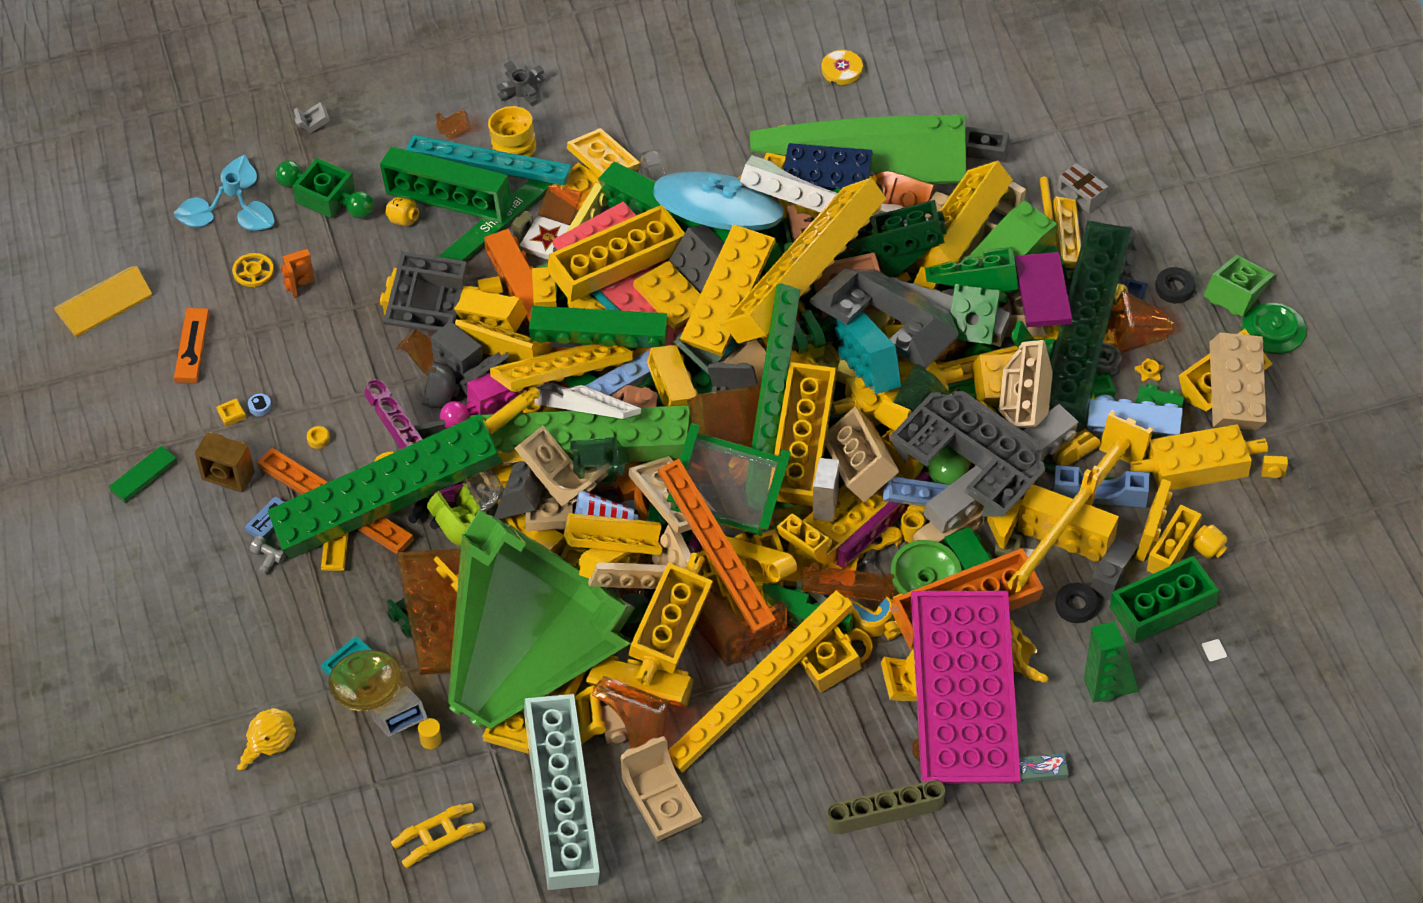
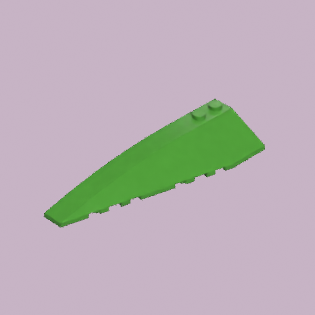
[750,115,966,184]

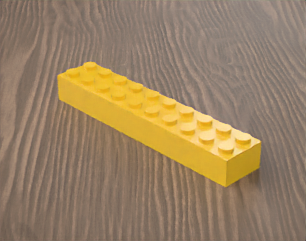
[722,177,886,344]

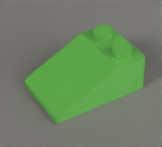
[1204,254,1275,316]

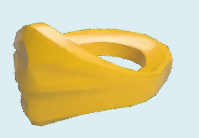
[845,628,872,664]

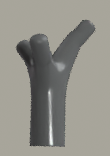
[857,541,878,571]

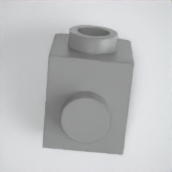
[294,102,330,134]

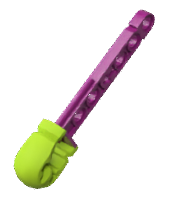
[364,379,486,546]

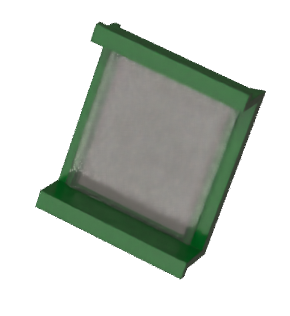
[667,423,791,536]

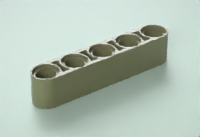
[827,780,945,834]

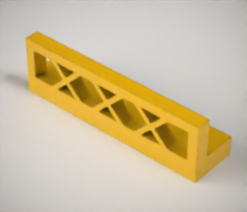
[564,513,662,555]

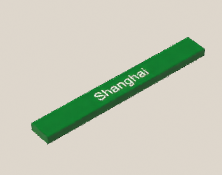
[438,179,553,262]

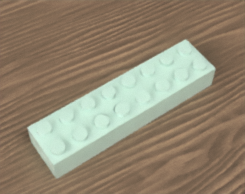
[524,694,600,890]

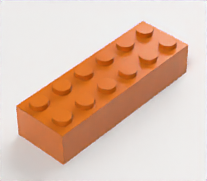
[890,548,1044,650]

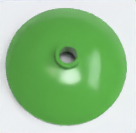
[890,540,962,594]

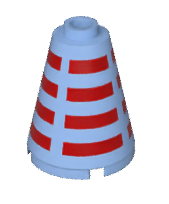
[575,490,638,520]

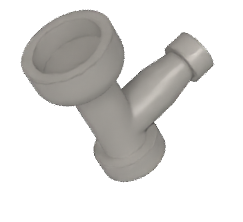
[250,535,286,575]

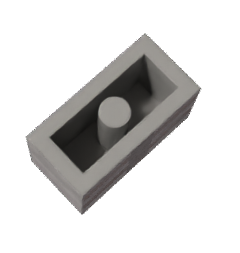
[1057,163,1108,214]

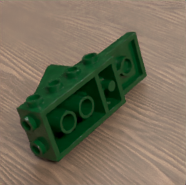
[834,200,947,277]

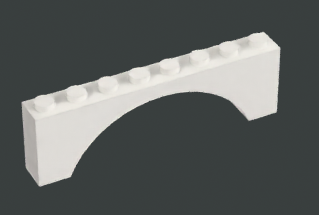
[740,155,908,229]

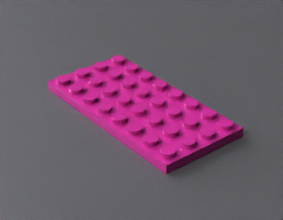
[911,591,1021,784]

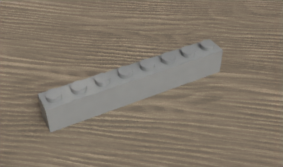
[924,404,1078,534]

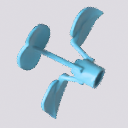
[174,155,274,231]

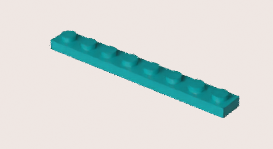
[405,135,572,186]

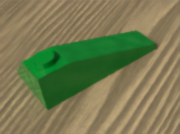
[925,247,1018,293]

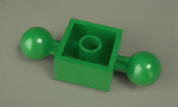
[275,158,374,219]

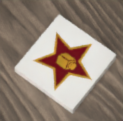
[519,215,570,260]

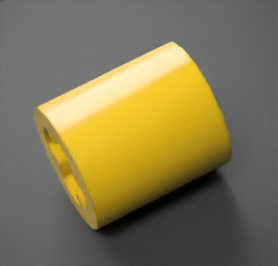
[418,718,442,750]

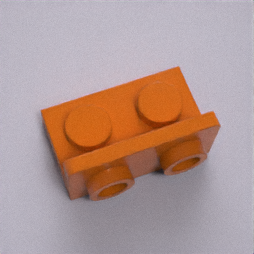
[280,248,315,298]

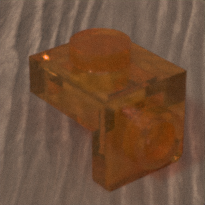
[436,109,471,140]

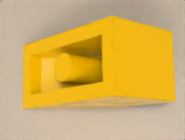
[987,499,1022,549]

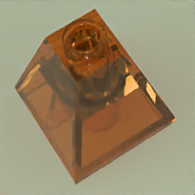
[1106,291,1175,354]

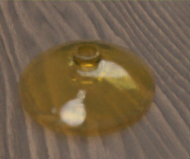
[329,650,402,711]

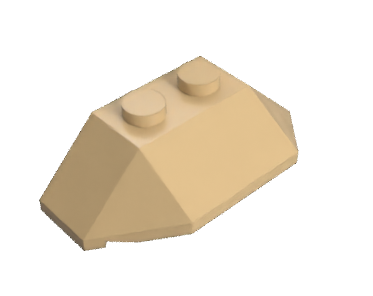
[999,340,1053,428]

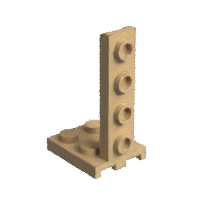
[588,524,691,589]

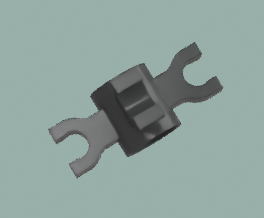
[497,61,545,106]

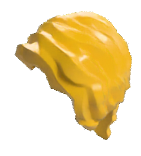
[1010,619,1049,683]
[237,708,296,770]

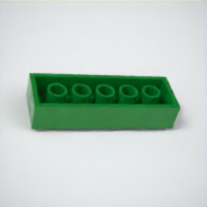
[380,146,513,223]

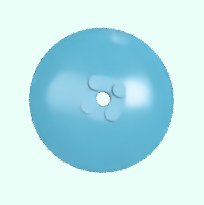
[653,171,784,231]

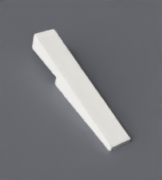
[535,382,641,419]

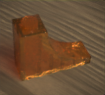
[592,675,670,748]

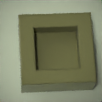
[512,211,533,242]
[994,534,1022,557]

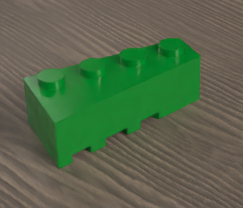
[1084,621,1139,703]

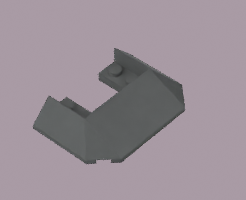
[809,268,959,370]
[890,391,1045,517]

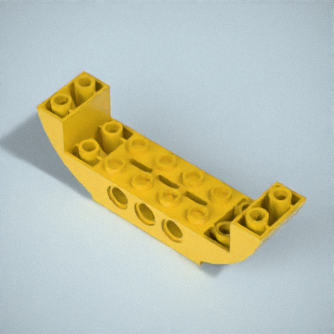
[777,429,924,564]

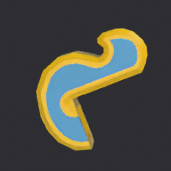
[846,596,894,638]

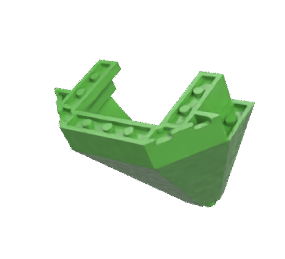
[448,510,635,729]

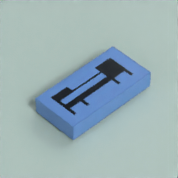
[245,496,284,539]

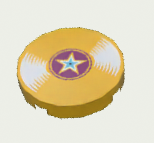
[821,50,863,85]

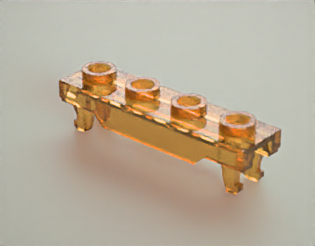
[801,563,895,602]

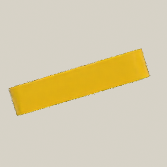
[702,536,797,582]

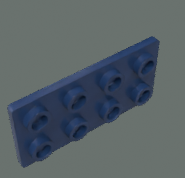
[784,143,873,189]

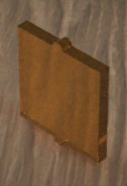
[538,185,583,225]

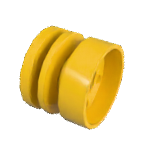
[488,106,536,157]

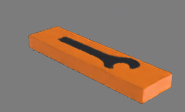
[174,308,209,383]

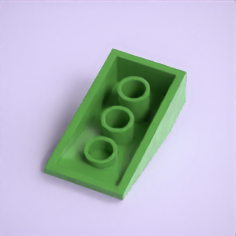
[969,200,1057,258]

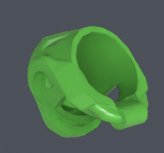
[925,446,971,485]

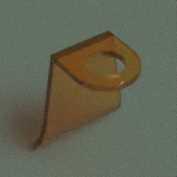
[396,329,435,376]

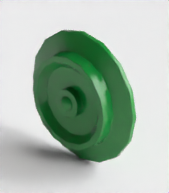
[1242,303,1306,354]

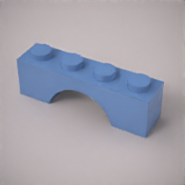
[1053,465,1149,508]

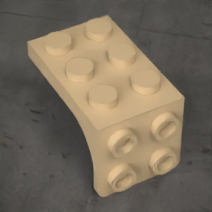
[515,425,611,507]
[620,736,702,842]

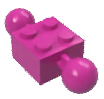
[440,373,549,428]

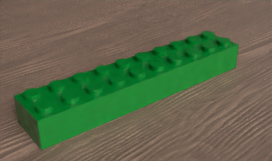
[598,161,782,279]
[267,414,503,559]

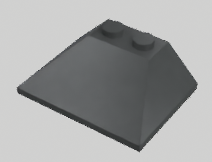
[384,251,466,333]

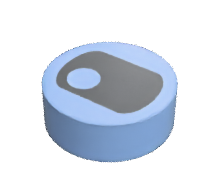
[248,394,271,416]

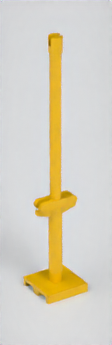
[1008,410,1154,592]

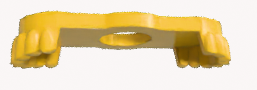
[859,527,902,559]

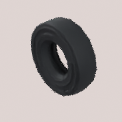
[1155,267,1195,304]
[1055,582,1098,623]

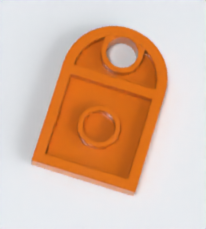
[875,171,935,207]

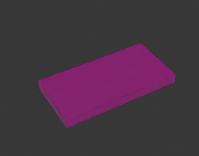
[1014,252,1072,328]

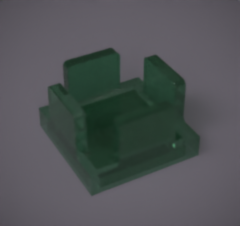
[570,437,629,483]

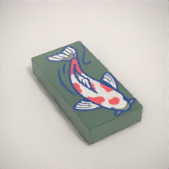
[1019,753,1068,783]

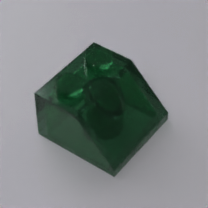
[891,364,950,412]

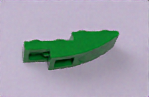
[762,583,853,633]

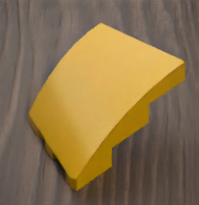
[881,649,917,701]

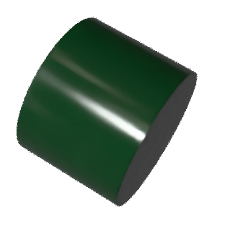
[620,593,649,638]

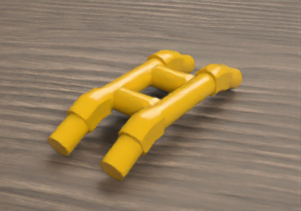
[391,803,485,869]

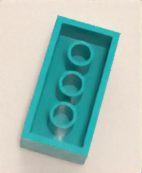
[835,311,901,394]

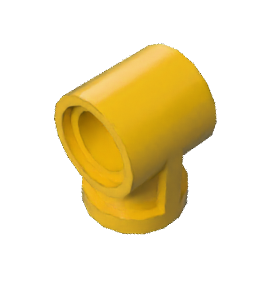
[901,504,928,543]

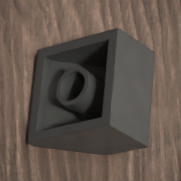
[494,461,544,519]

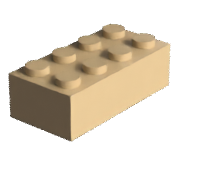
[1210,333,1266,431]
[826,406,899,502]

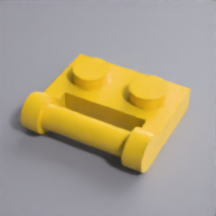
[574,685,606,744]

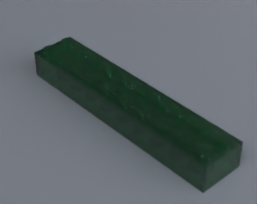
[1049,220,1131,425]

